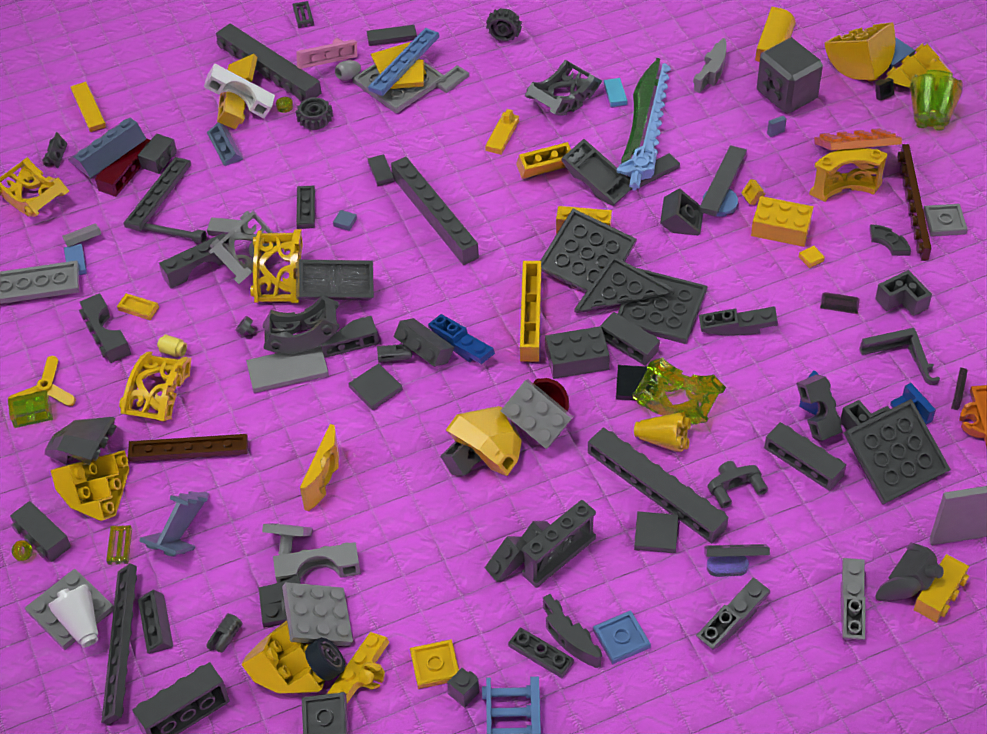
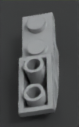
[693,38,727,93]
[841,558,866,640]

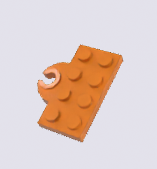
[959,385,987,446]

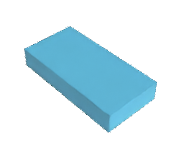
[604,78,627,107]

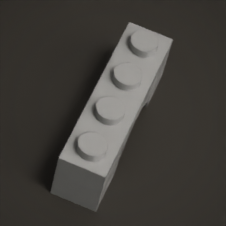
[273,542,361,583]

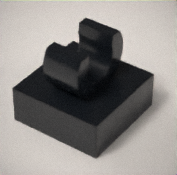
[874,78,894,101]

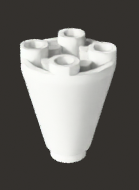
[49,584,98,647]

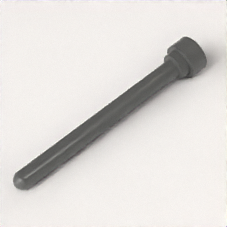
[142,223,207,244]

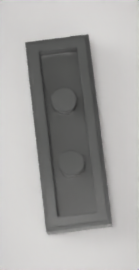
[367,25,417,46]
[627,153,680,189]
[296,185,315,229]
[704,544,770,557]

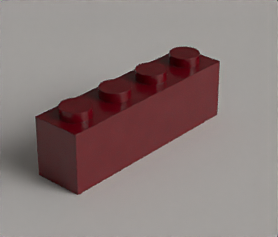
[95,139,151,197]

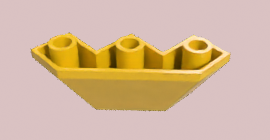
[885,43,953,90]
[446,406,522,476]
[50,450,130,521]
[241,620,325,693]

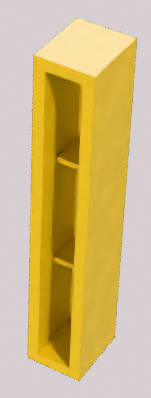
[520,261,541,362]

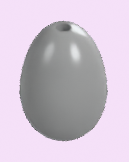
[335,60,361,81]

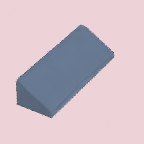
[207,122,243,166]

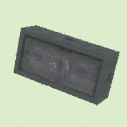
[296,259,374,300]

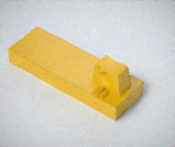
[485,109,519,155]

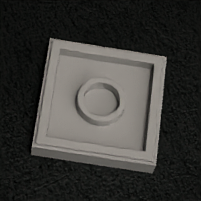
[923,204,968,236]

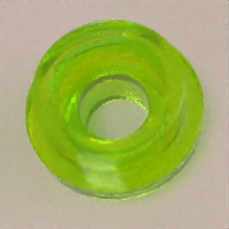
[12,540,32,561]

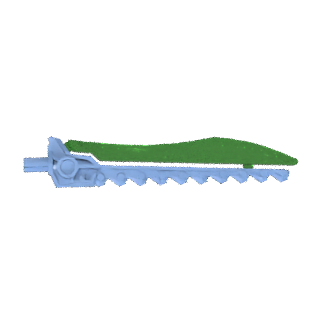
[616,58,671,190]

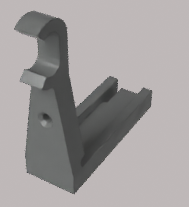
[859,328,940,385]

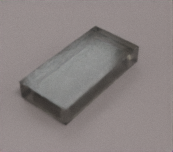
[951,367,968,410]

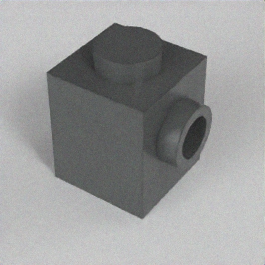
[447,668,479,708]

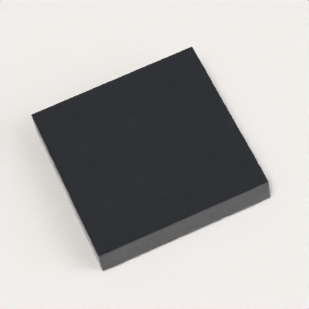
[616,365,656,402]

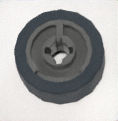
[305,637,345,681]

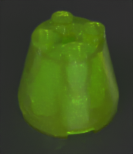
[910,70,963,131]

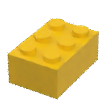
[751,196,814,247]

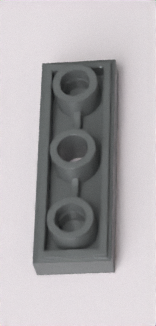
[508,627,574,678]

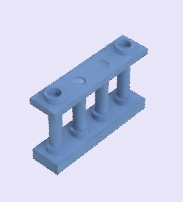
[482,676,541,734]

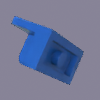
[890,383,936,425]

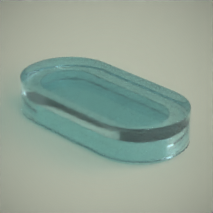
[706,556,749,577]

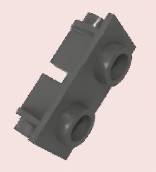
[42,132,67,168]

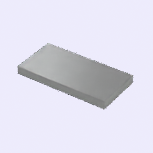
[246,345,329,393]

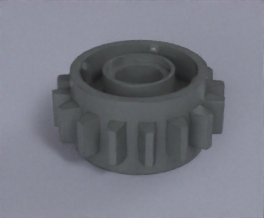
[486,8,522,41]
[296,97,333,130]

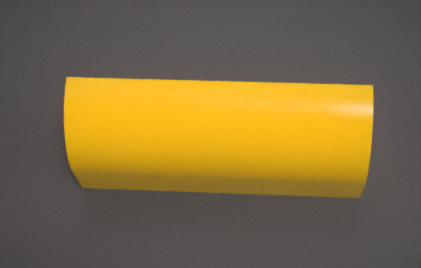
[755,7,796,62]

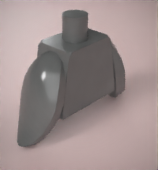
[875,542,944,601]

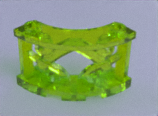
[632,357,726,424]

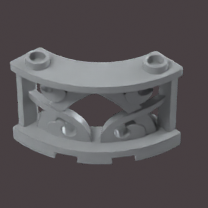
[208,210,277,284]

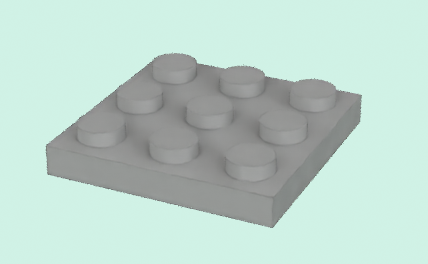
[25,569,114,650]
[282,582,353,646]

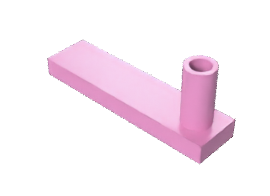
[296,38,357,69]

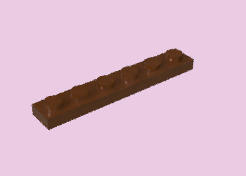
[128,434,248,462]

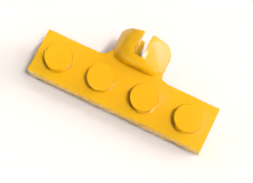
[327,632,390,703]

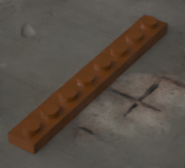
[897,144,932,261]

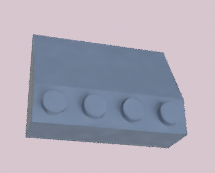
[68,118,147,178]

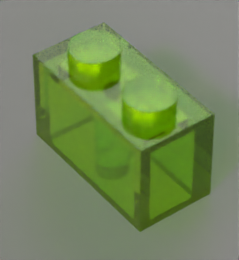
[8,390,53,428]

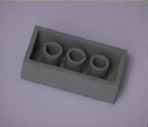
[132,662,230,734]

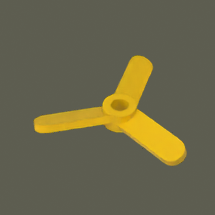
[8,356,76,406]

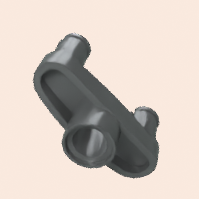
[707,461,768,508]

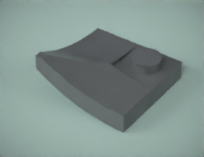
[258,575,300,628]

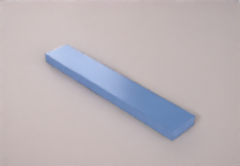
[368,28,439,96]

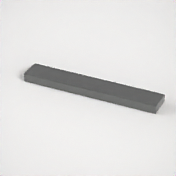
[699,145,747,216]
[124,157,191,231]

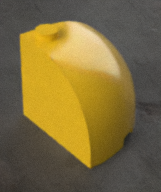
[824,22,896,81]

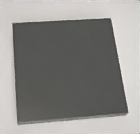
[540,209,637,293]
[618,268,708,344]
[843,399,951,505]

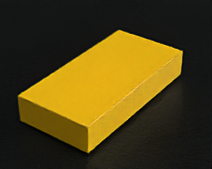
[117,293,159,320]

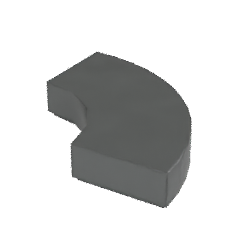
[869,225,911,256]

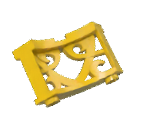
[809,148,888,202]
[0,157,69,217]
[250,229,303,303]
[119,351,192,421]

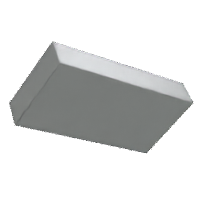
[437,65,469,93]
[207,217,242,235]
[62,223,101,247]

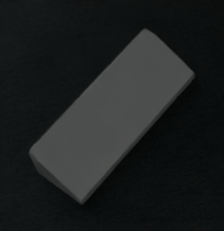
[138,589,173,654]

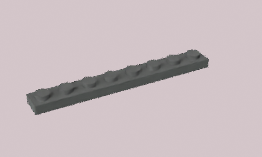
[101,563,137,725]

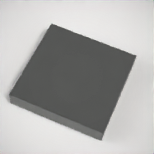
[348,363,403,410]
[634,511,678,553]
[302,692,348,734]

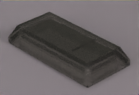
[820,292,860,314]

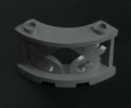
[525,60,602,116]
[263,295,339,353]

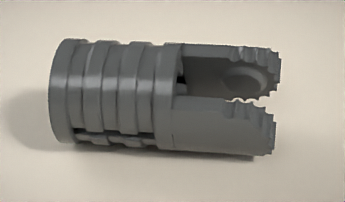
[377,344,412,363]
[206,613,243,653]

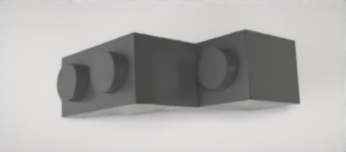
[484,521,550,582]

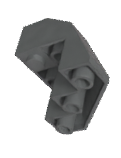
[45,417,117,465]

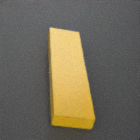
[70,82,106,132]

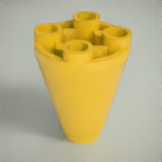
[634,412,691,452]

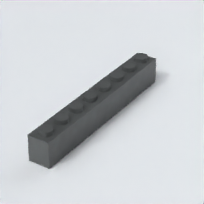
[216,23,322,101]
[391,157,479,265]
[588,427,728,544]

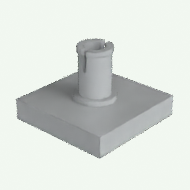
[262,523,312,554]

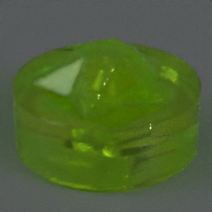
[276,97,293,113]

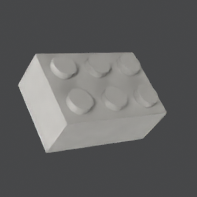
[501,379,574,449]

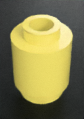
[157,334,187,357]

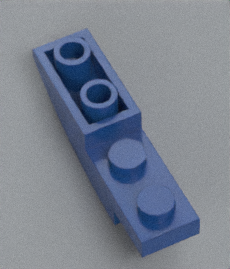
[428,314,495,364]

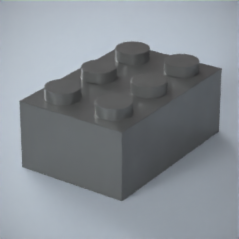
[545,326,610,379]

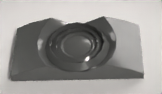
[561,139,632,206]

